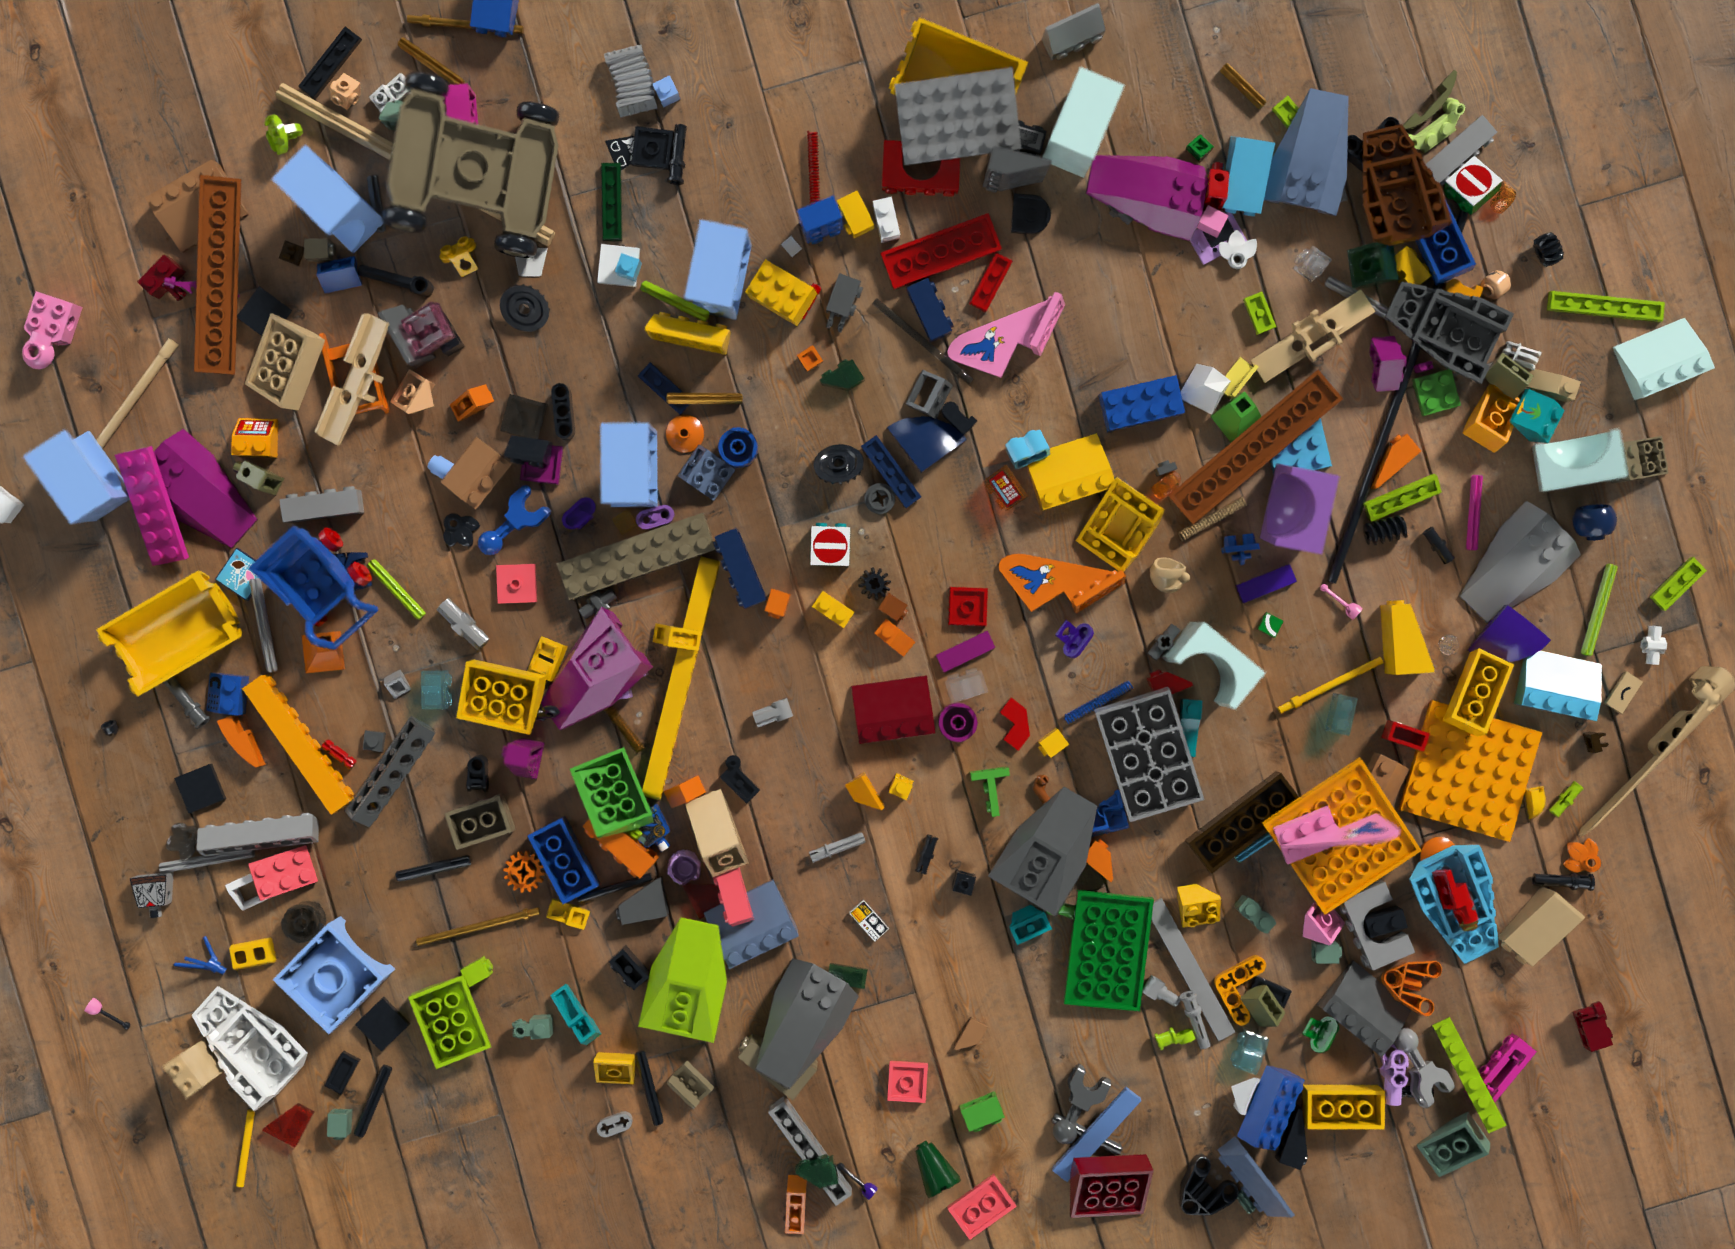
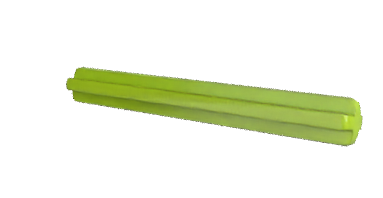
[1581,564,1618,656]

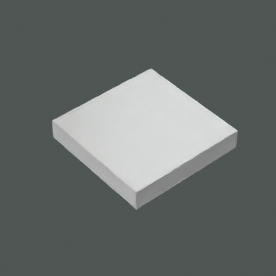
[597,244,640,287]

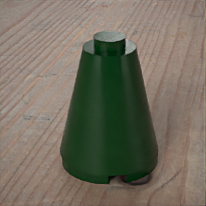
[915,1140,961,1198]

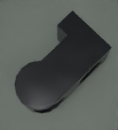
[942,401,977,436]

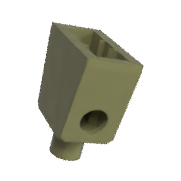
[233,461,285,495]

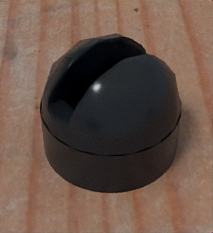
[101,720,119,736]

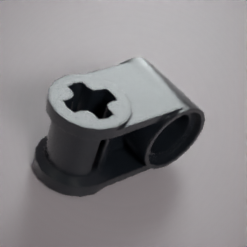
[466,755,489,792]

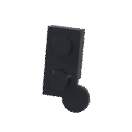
[720,755,761,804]

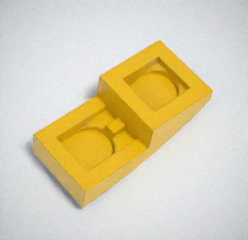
[546,898,590,930]

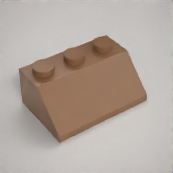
[441,437,511,509]
[1367,752,1409,804]

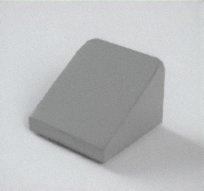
[384,670,411,699]

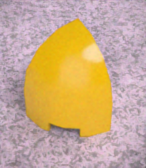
[1525,786,1546,819]

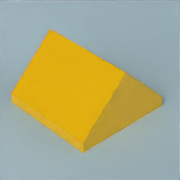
[593,1052,636,1084]

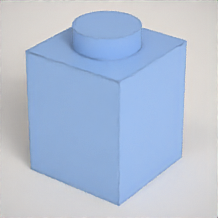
[653,75,680,108]

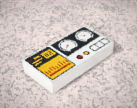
[849,900,889,942]

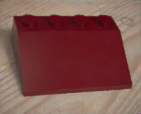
[851,675,936,744]
[1070,1154,1154,1218]

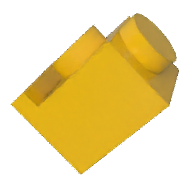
[889,773,914,800]

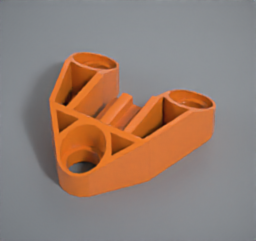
[1381,961,1442,1016]

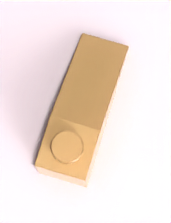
[1523,367,1581,402]

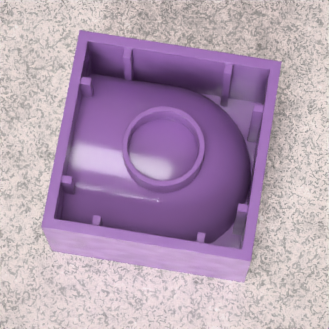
[1260,463,1339,554]

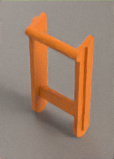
[319,333,389,415]

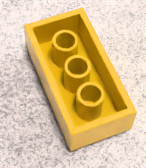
[1443,648,1514,737]
[1302,1085,1385,1129]

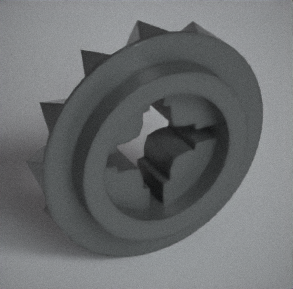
[865,483,895,514]

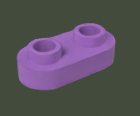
[636,505,675,530]

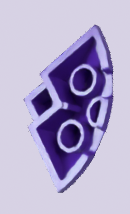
[1467,605,1551,662]

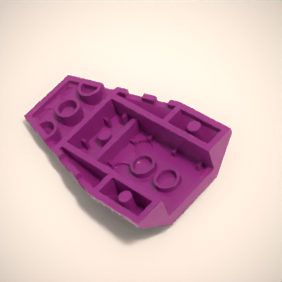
[1086,155,1208,241]
[154,429,258,548]

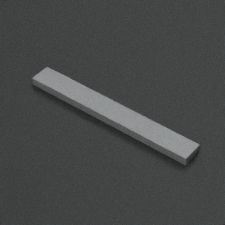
[1152,898,1235,1041]

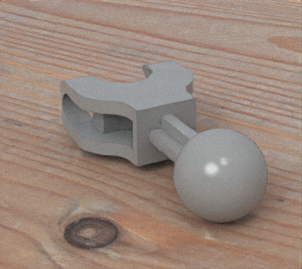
[1394,1028,1455,1109]

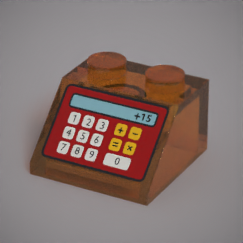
[984,465,1028,511]

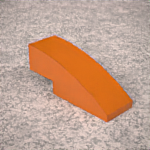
[217,715,266,768]

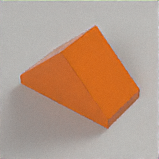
[663,775,706,809]

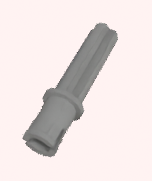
[809,832,865,863]

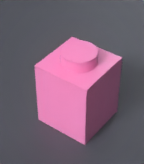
[1197,205,1229,238]

